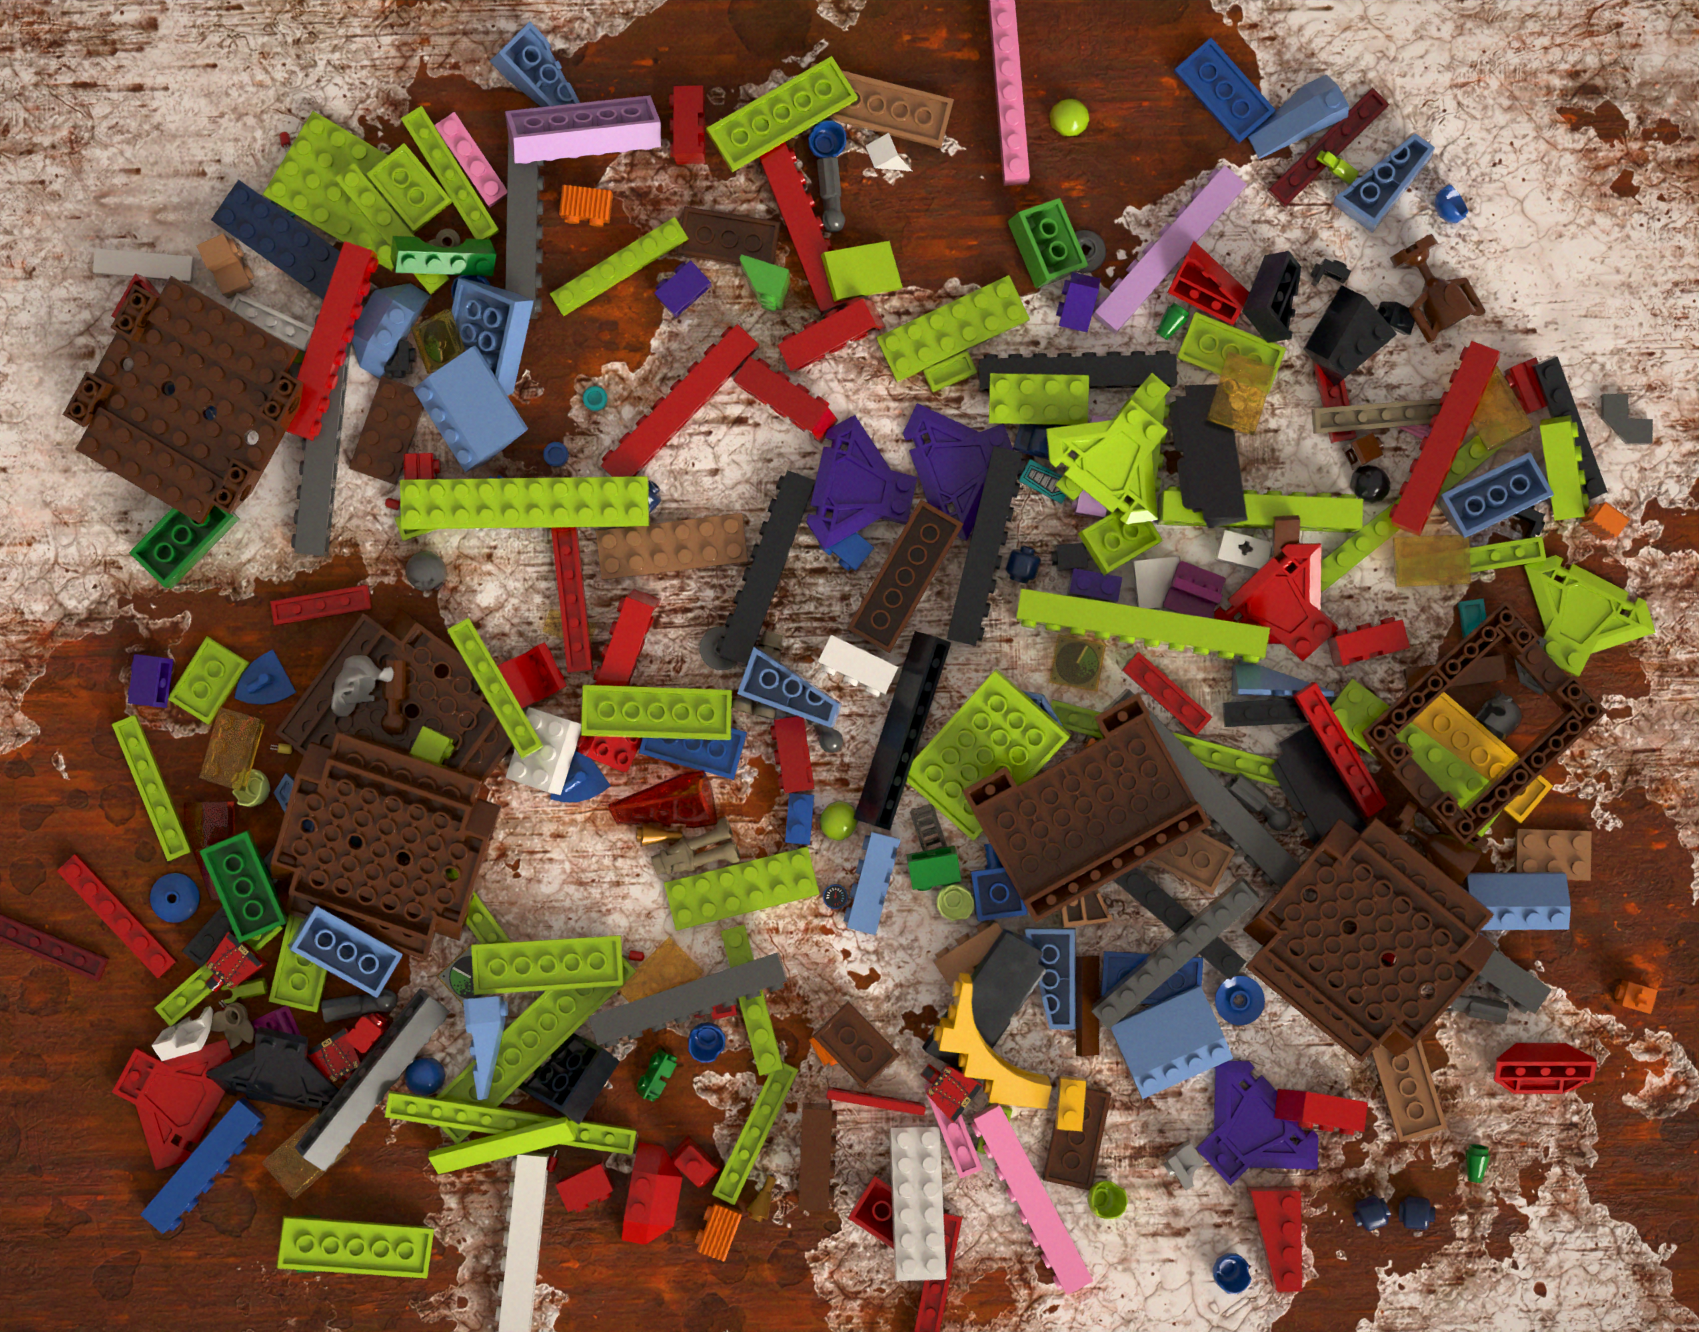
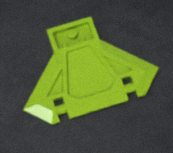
[1046,399,1168,524]
[1524,555,1656,677]

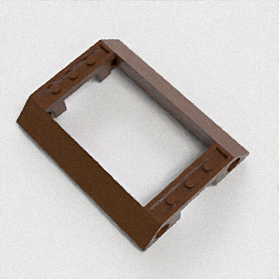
[1362,601,1608,845]

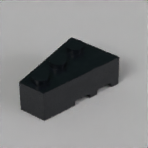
[1242,251,1301,343]

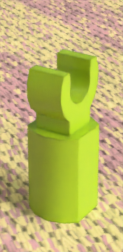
[1316,150,1359,185]
[221,977,268,1004]

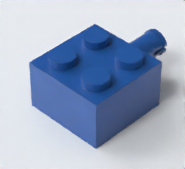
[970,843,1028,921]

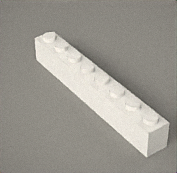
[495,1152,550,1332]

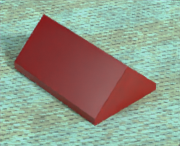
[847,1176,894,1250]

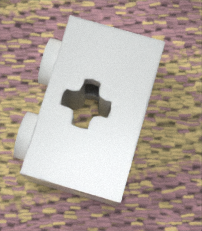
[1214,527,1273,571]

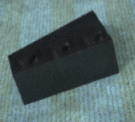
[1303,285,1397,386]
[517,1033,620,1125]

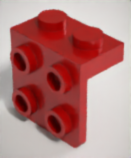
[497,642,567,709]
[575,734,643,772]

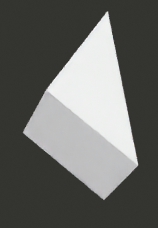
[865,133,912,171]

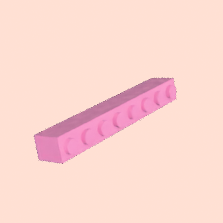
[988,0,1030,186]
[971,1103,1093,1295]

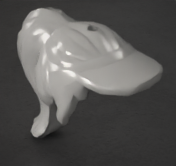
[331,655,394,717]

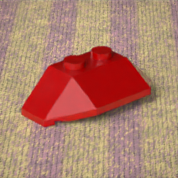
[1493,1043,1597,1094]
[621,1142,683,1245]

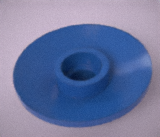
[150,873,200,923]
[1215,976,1265,1025]

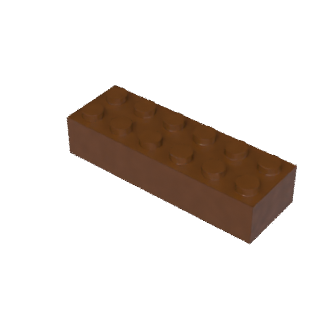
[847,499,963,653]

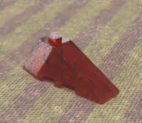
[608,770,718,828]
[184,801,235,901]

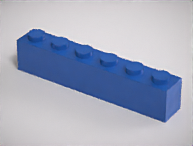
[140,1097,266,1234]

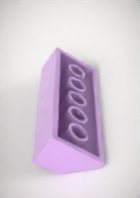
[505,95,661,164]

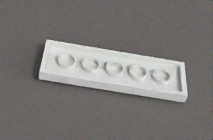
[889,1127,946,1281]

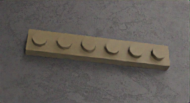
[1311,398,1442,434]

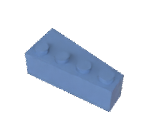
[843,831,901,935]
[1025,928,1076,1030]

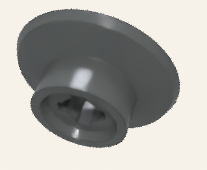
[1075,230,1106,273]
[700,626,737,670]

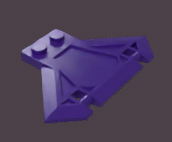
[903,403,1014,541]
[806,415,917,550]
[1195,1061,1318,1186]

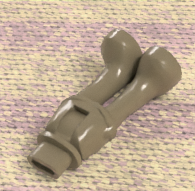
[731,631,783,720]
[651,817,741,875]

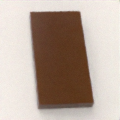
[676,206,781,266]
[1042,1087,1112,1190]

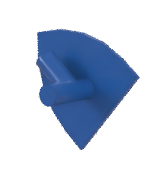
[235,650,297,705]
[550,751,611,802]

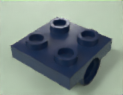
[1013,424,1070,460]

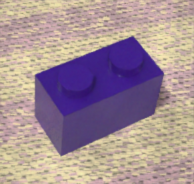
[655,261,712,319]
[1056,272,1101,332]
[1067,568,1123,603]
[128,654,173,708]

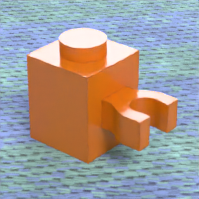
[1614,980,1658,1014]

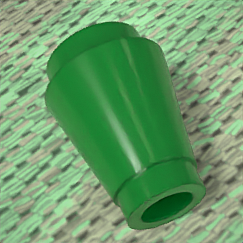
[1156,302,1189,340]
[1465,1144,1491,1183]

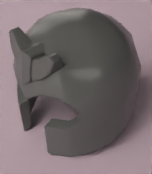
[405,551,447,592]
[1474,690,1522,740]

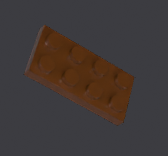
[349,376,424,486]

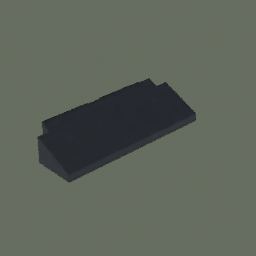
[1169,384,1248,528]
[1271,724,1367,846]
[922,929,1046,1071]

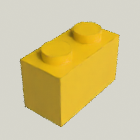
[1055,1076,1086,1131]

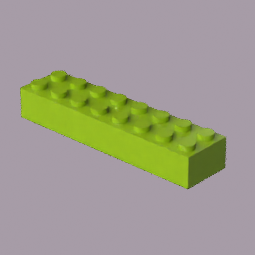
[1157,487,1363,533]

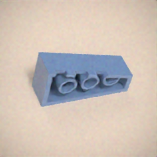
[1333,134,1435,233]
[737,647,842,728]

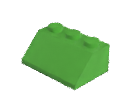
[1007,198,1088,289]
[740,254,791,312]

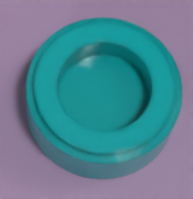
[583,386,608,411]

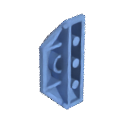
[352,283,432,379]

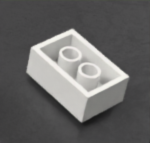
[818,635,898,697]
[506,707,581,795]

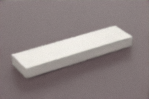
[93,248,195,282]
[229,293,314,352]

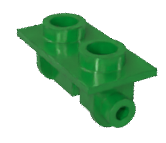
[636,1047,677,1102]

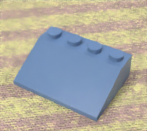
[439,278,534,395]
[413,345,528,472]
[1111,984,1233,1099]

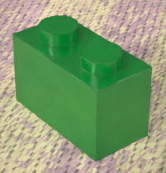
[906,846,962,891]

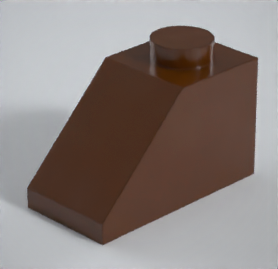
[1342,433,1384,470]

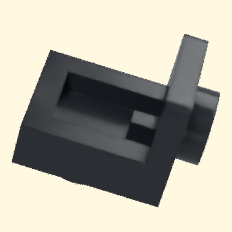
[1310,258,1351,286]
[1377,302,1415,335]
[384,341,417,378]
[1512,505,1545,538]

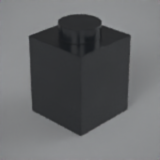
[1051,543,1088,571]

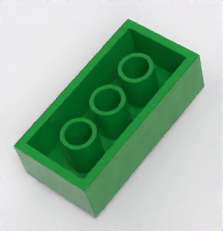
[129,505,240,589]
[200,829,289,943]

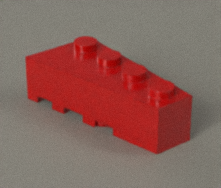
[777,297,886,372]
[733,356,838,444]
[593,589,661,686]
[1247,1186,1302,1292]

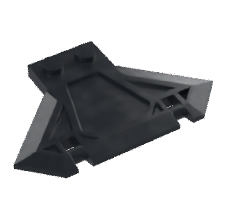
[206,1027,339,1114]

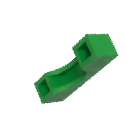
[390,236,496,276]

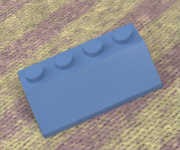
[1438,452,1554,538]
[1465,872,1571,930]
[288,906,403,998]

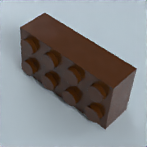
[798,1103,837,1211]

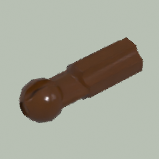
[381,660,406,735]

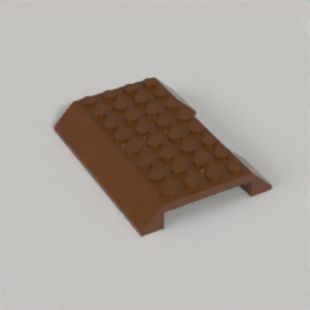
[962,693,1211,923]

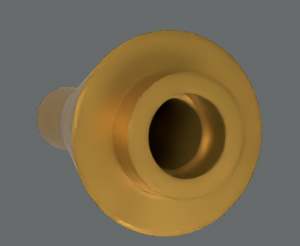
[636,822,682,847]
[746,1175,777,1223]

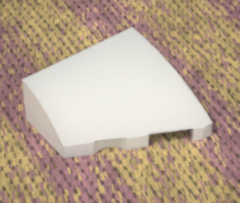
[1133,557,1179,609]
[152,1006,214,1061]

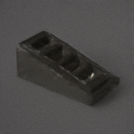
[910,804,947,851]

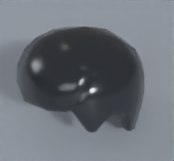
[1350,465,1391,504]

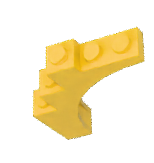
[934,973,1052,1109]

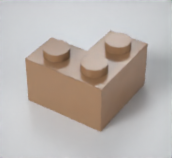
[196,233,255,299]

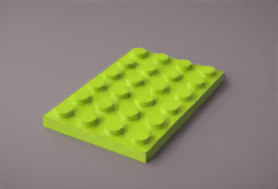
[263,111,441,271]
[906,668,1071,841]

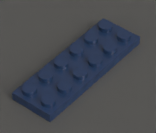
[211,180,341,300]

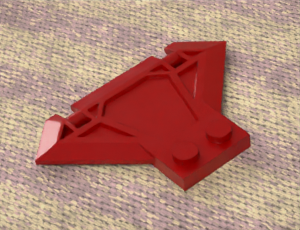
[1214,543,1339,662]
[112,1039,233,1170]

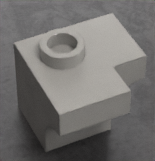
[1163,1140,1205,1191]

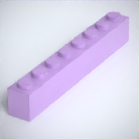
[1093,165,1247,335]

